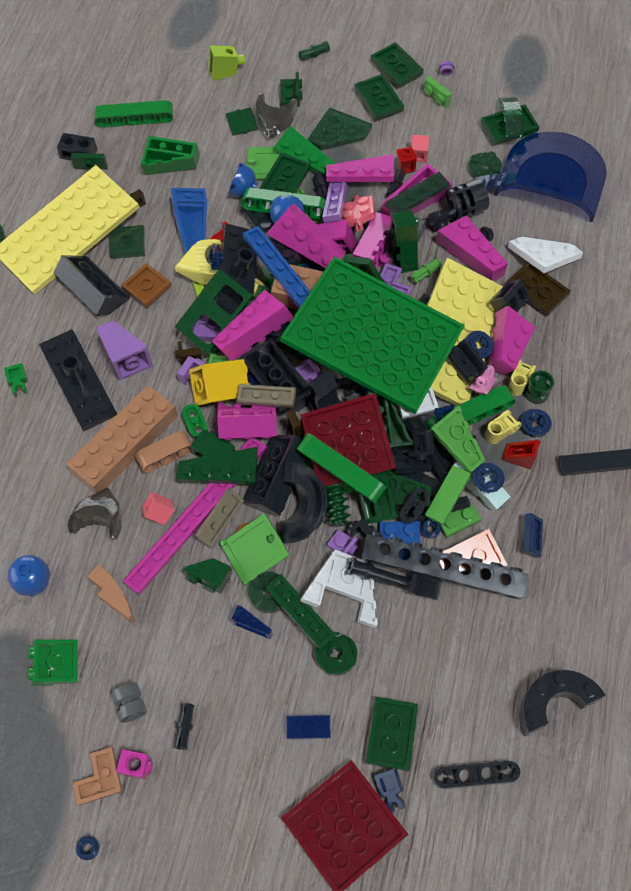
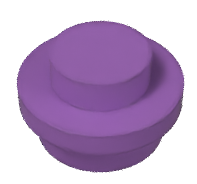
[439,61,454,75]

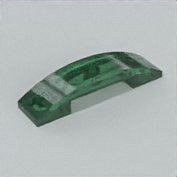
[499,97,523,138]

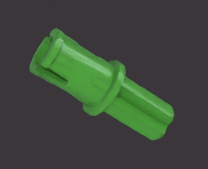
[410,258,442,283]

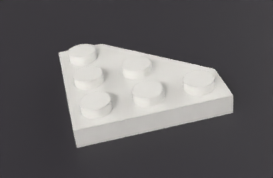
[508,237,583,273]

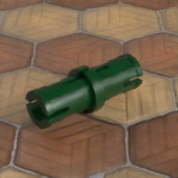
[298,41,330,61]

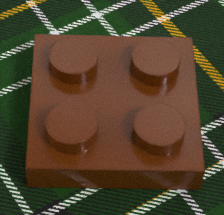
[121,263,172,308]

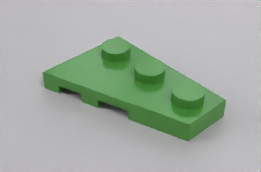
[430,406,485,473]

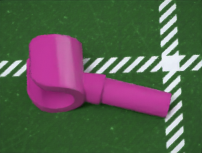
[379,246,391,267]

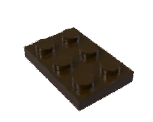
[507,262,571,316]

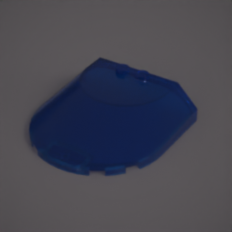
[494,131,607,222]

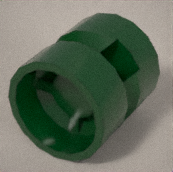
[525,370,554,404]

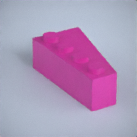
[212,290,294,361]

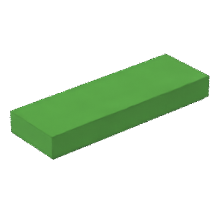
[425,465,471,525]

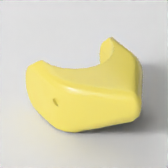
[175,239,222,285]

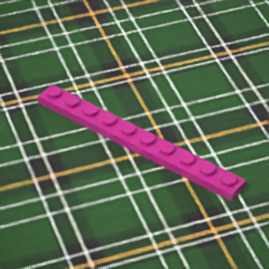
[123,437,267,595]

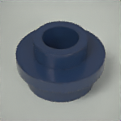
[421,519,441,539]
[76,836,100,861]

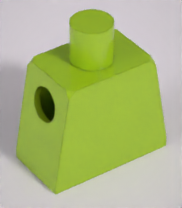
[208,45,246,81]

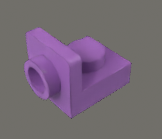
[177,356,204,385]
[327,529,359,556]

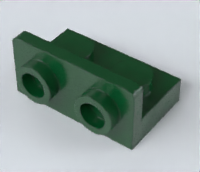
[280,72,303,107]

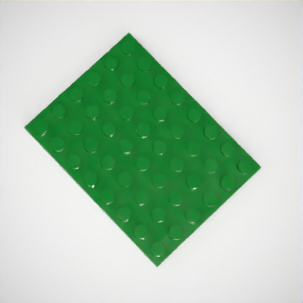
[280,256,465,414]

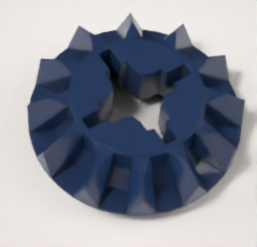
[466,330,493,359]
[521,409,552,437]
[472,463,505,494]

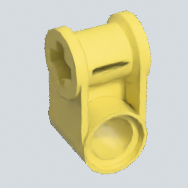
[508,359,536,396]
[484,410,522,444]

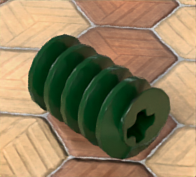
[325,484,352,527]

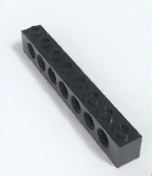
[360,532,528,600]

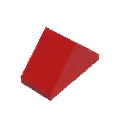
[502,440,541,470]

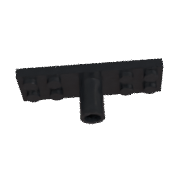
[216,223,257,315]
[39,329,117,431]

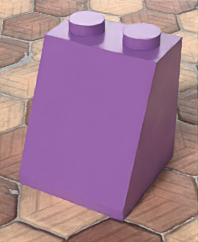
[96,321,153,381]

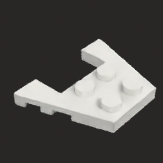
[300,550,378,628]

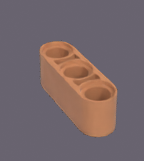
[135,431,192,473]

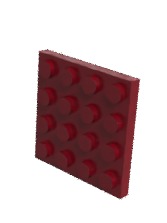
[300,393,396,487]
[281,760,409,891]

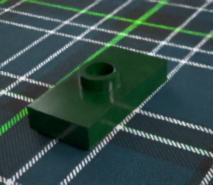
[71,153,108,170]

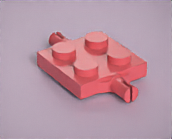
[341,195,376,231]

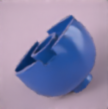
[228,162,258,198]
[270,195,305,224]
[7,555,51,597]

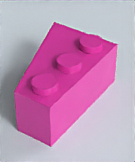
[301,220,357,255]
[488,306,535,376]
[218,402,277,440]

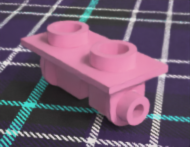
[469,365,497,394]

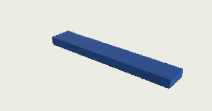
[243,226,311,309]

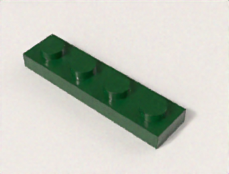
[265,574,336,651]

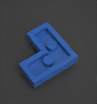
[379,521,421,562]

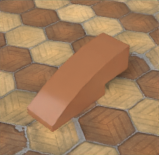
[87,564,135,624]

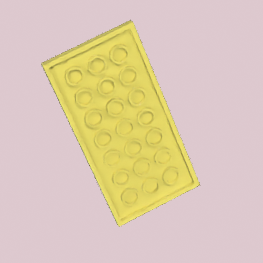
[0,165,140,295]
[427,258,503,406]

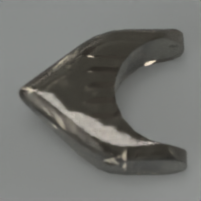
[256,93,297,140]
[68,487,122,540]

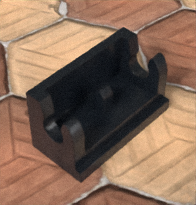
[447,338,488,385]

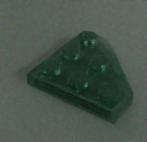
[307,107,373,150]

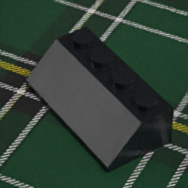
[53,255,130,316]
[240,338,310,412]
[242,435,308,516]

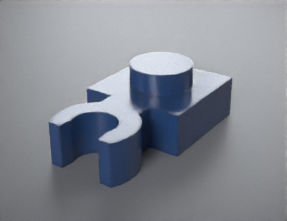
[374,768,405,812]

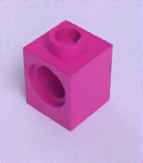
[116,749,153,780]

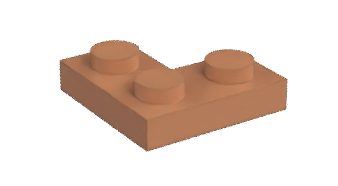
[73,747,123,806]

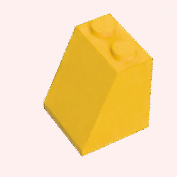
[189,359,250,406]

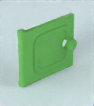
[246,147,280,180]
[220,513,290,586]

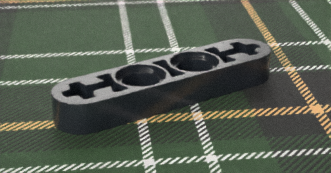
[433,761,520,789]

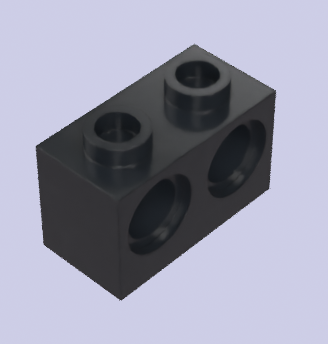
[57,133,98,161]
[490,279,530,312]

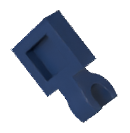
[475,174,502,191]

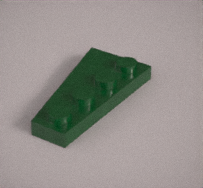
[177,447,258,485]

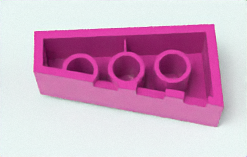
[380,163,453,216]
[267,203,346,268]
[353,212,391,268]
[436,216,508,281]

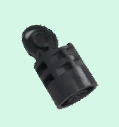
[426,178,489,230]

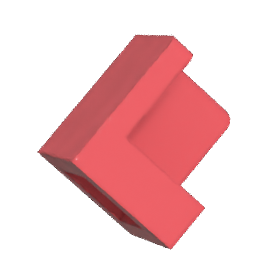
[411,135,429,162]
[142,492,175,525]

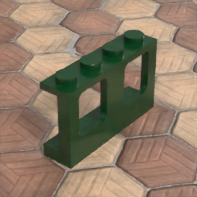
[175,269,256,355]

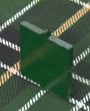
[226,107,258,136]

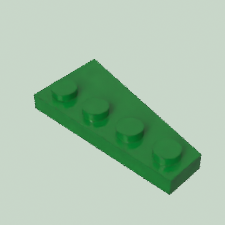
[273,126,336,179]

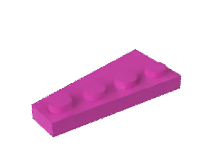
[326,154,394,182]

